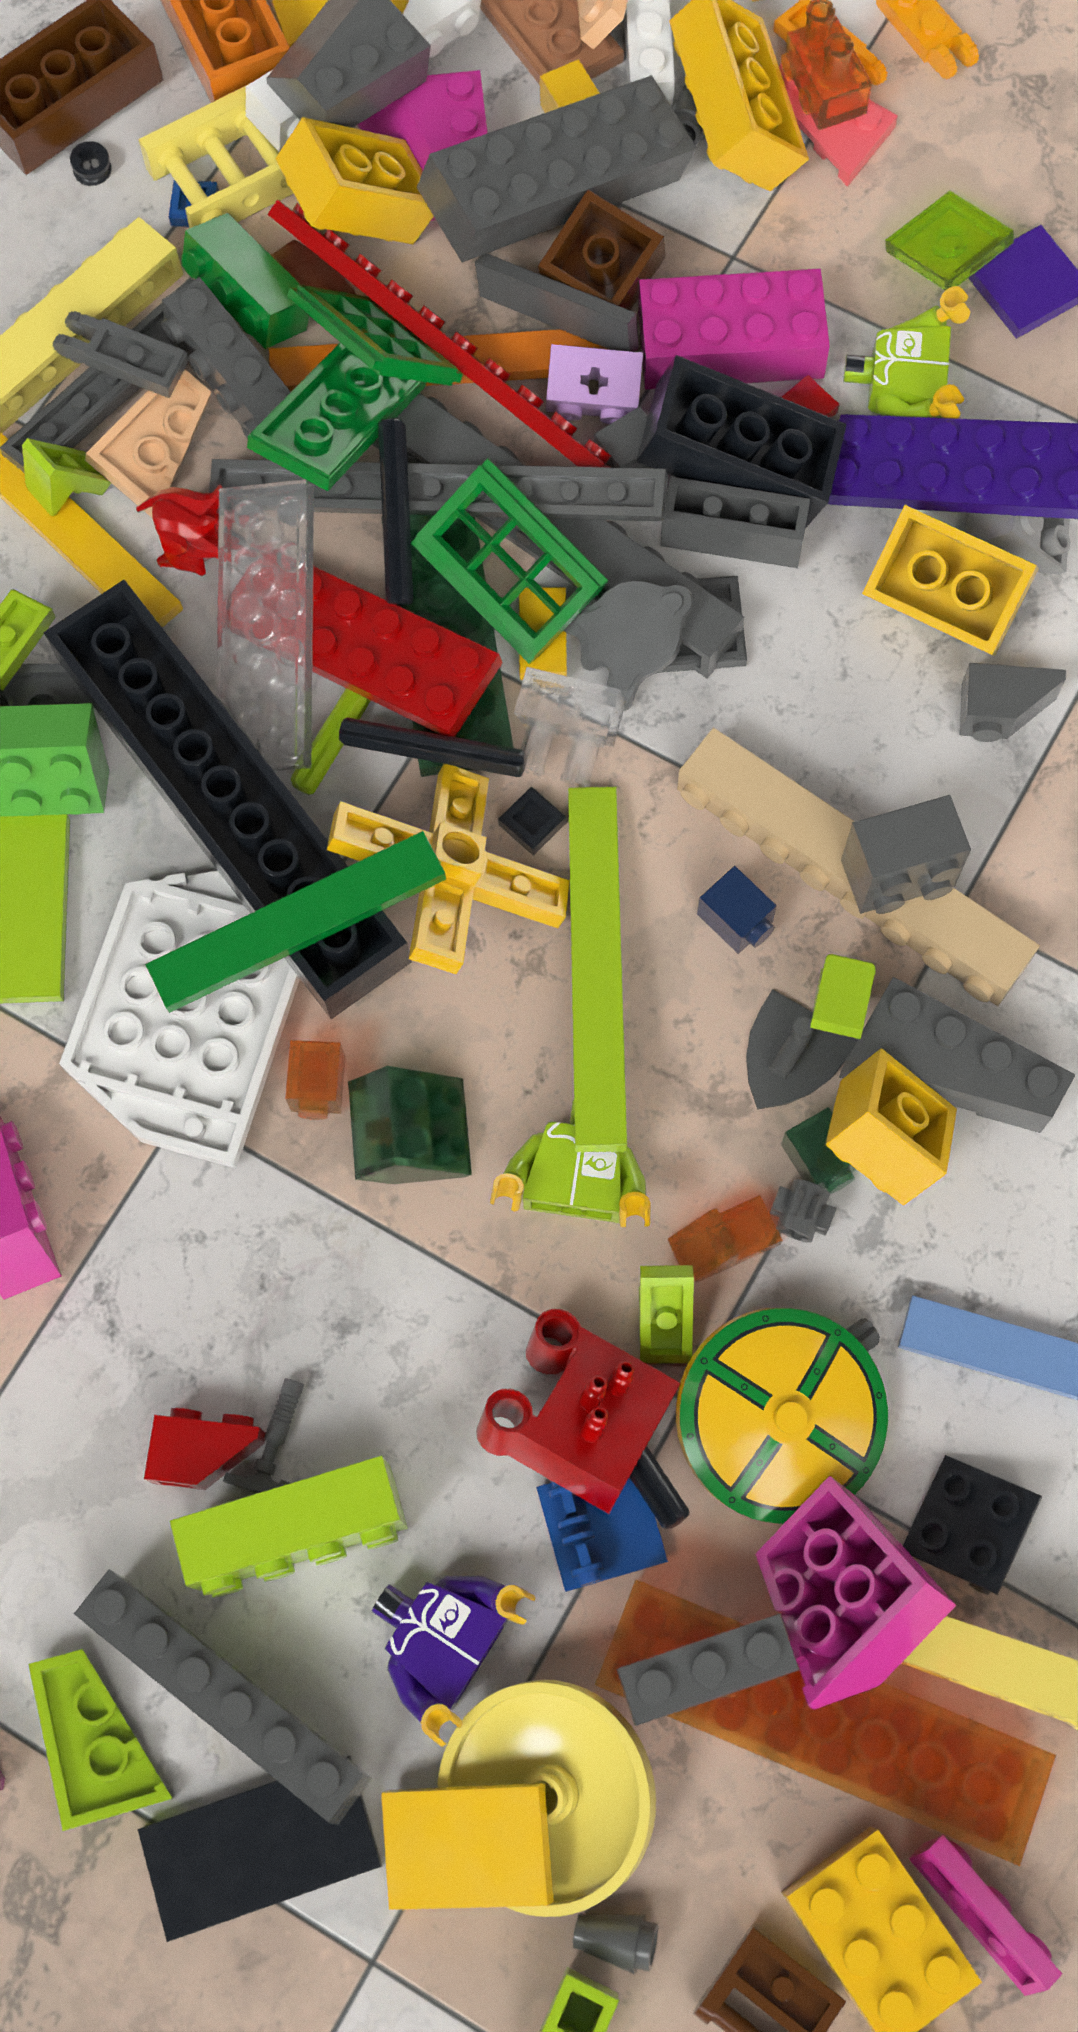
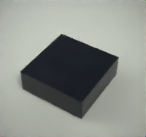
[498,786,566,856]

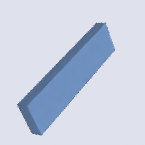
[898,1296,1078,1400]

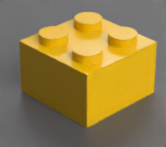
[825,1048,957,1206]

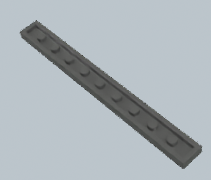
[209,459,669,522]

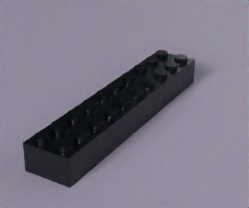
[43,580,412,1019]

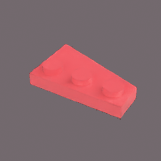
[779,54,898,187]

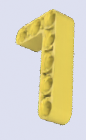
[901,1616,1078,1730]

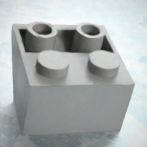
[966,513,1070,574]

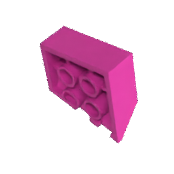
[358,70,487,221]
[755,1476,956,1709]

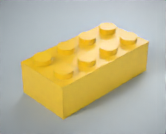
[669,0,809,192]

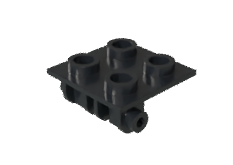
[903,1455,1042,1595]

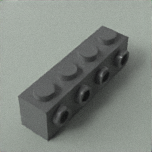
[161,277,290,460]

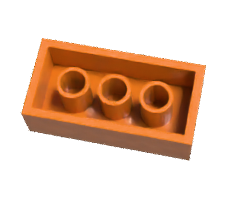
[160,0,290,103]

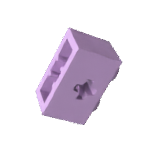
[546,344,643,424]

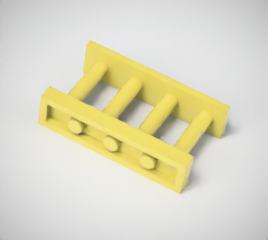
[138,83,294,228]

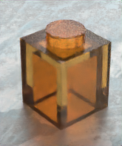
[285,1040,346,1120]

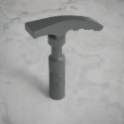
[223,1378,304,1493]

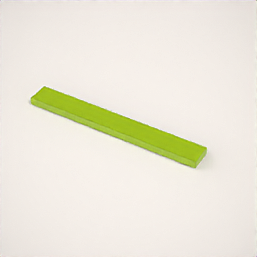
[568,787,627,1152]

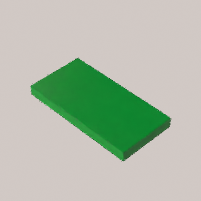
[247,343,426,491]

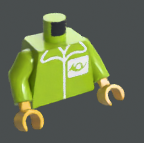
[843,286,970,419]
[490,1100,651,1227]

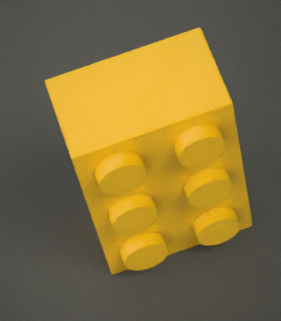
[275,117,434,244]
[862,505,1039,656]
[781,1826,982,2032]

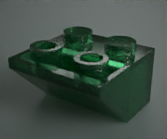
[348,1066,472,1184]

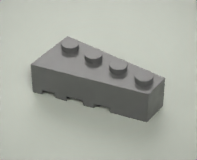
[839,977,1075,1133]

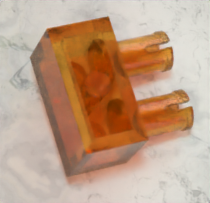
[781,0,872,130]

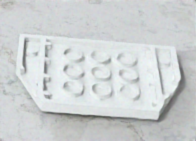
[59,870,300,1169]

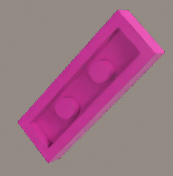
[908,1835,1062,1996]

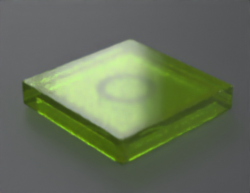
[885,191,1014,291]

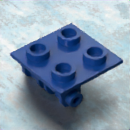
[536,1478,668,1592]

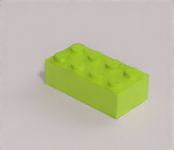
[170,1455,408,1598]

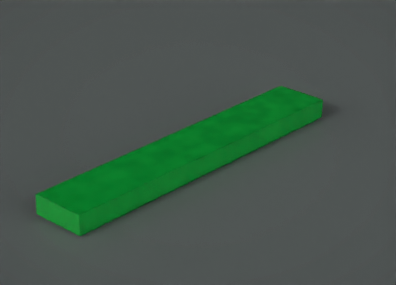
[145,831,446,1013]

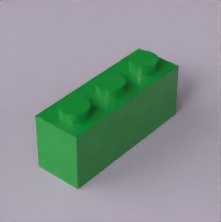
[182,213,309,349]

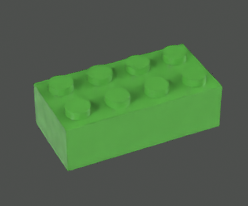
[0,703,110,817]

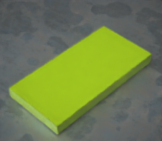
[0,814,70,1004]

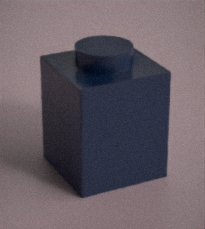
[697,865,777,954]

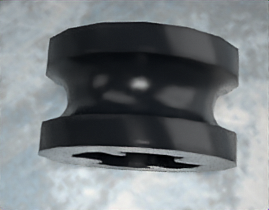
[70,141,112,186]

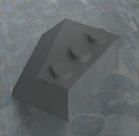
[267,0,431,128]

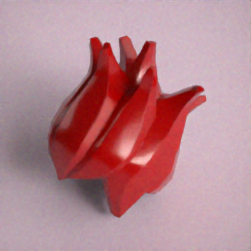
[136,484,246,576]

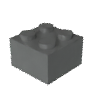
[841,795,971,914]

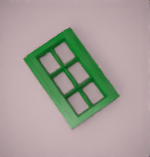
[287,284,463,386]
[411,458,609,664]

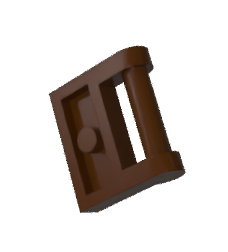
[693,1925,846,2032]

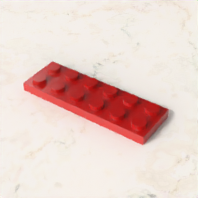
[216,544,503,737]

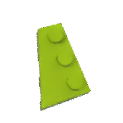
[28,1649,173,1831]

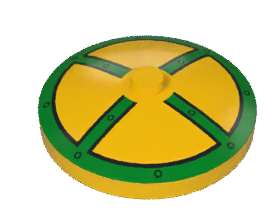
[676,1308,888,1524]

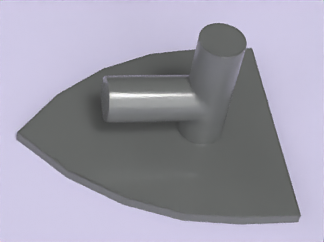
[746,989,857,1110]

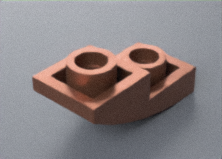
[271,239,356,294]

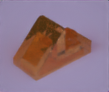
[667,1195,783,1284]

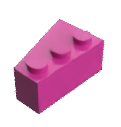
[0,1117,62,1300]

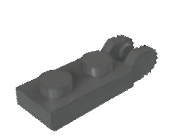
[52,311,188,399]

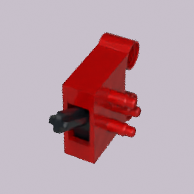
[476,1309,689,1529]

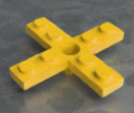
[327,764,570,974]

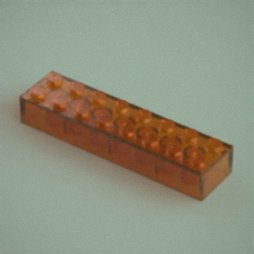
[594,1579,1056,1866]

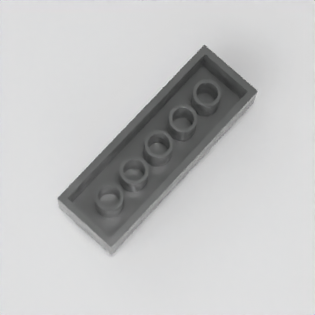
[417,75,697,263]

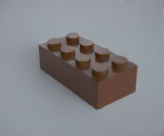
[0,0,163,175]

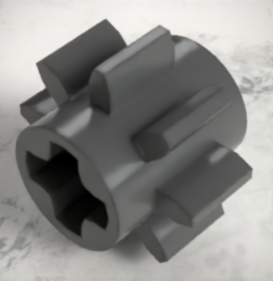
[770,1179,837,1243]

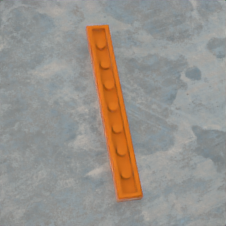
[269,329,609,392]

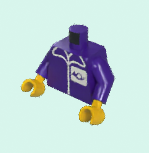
[371,1576,535,1747]

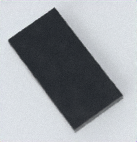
[137,1755,383,1942]

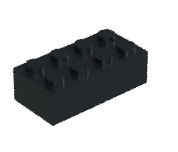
[636,355,847,528]

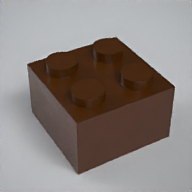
[538,190,665,311]

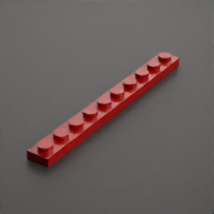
[267,199,612,468]

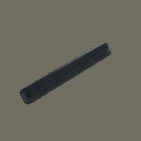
[378,418,413,607]
[339,717,527,777]

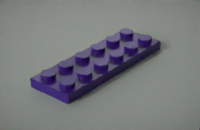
[827,414,1078,519]

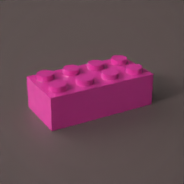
[638,268,830,390]

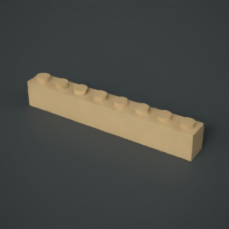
[677,727,1040,1007]

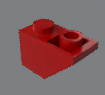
[144,1408,266,1490]

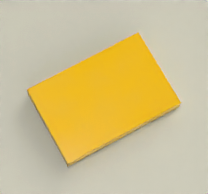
[381,1783,554,1910]

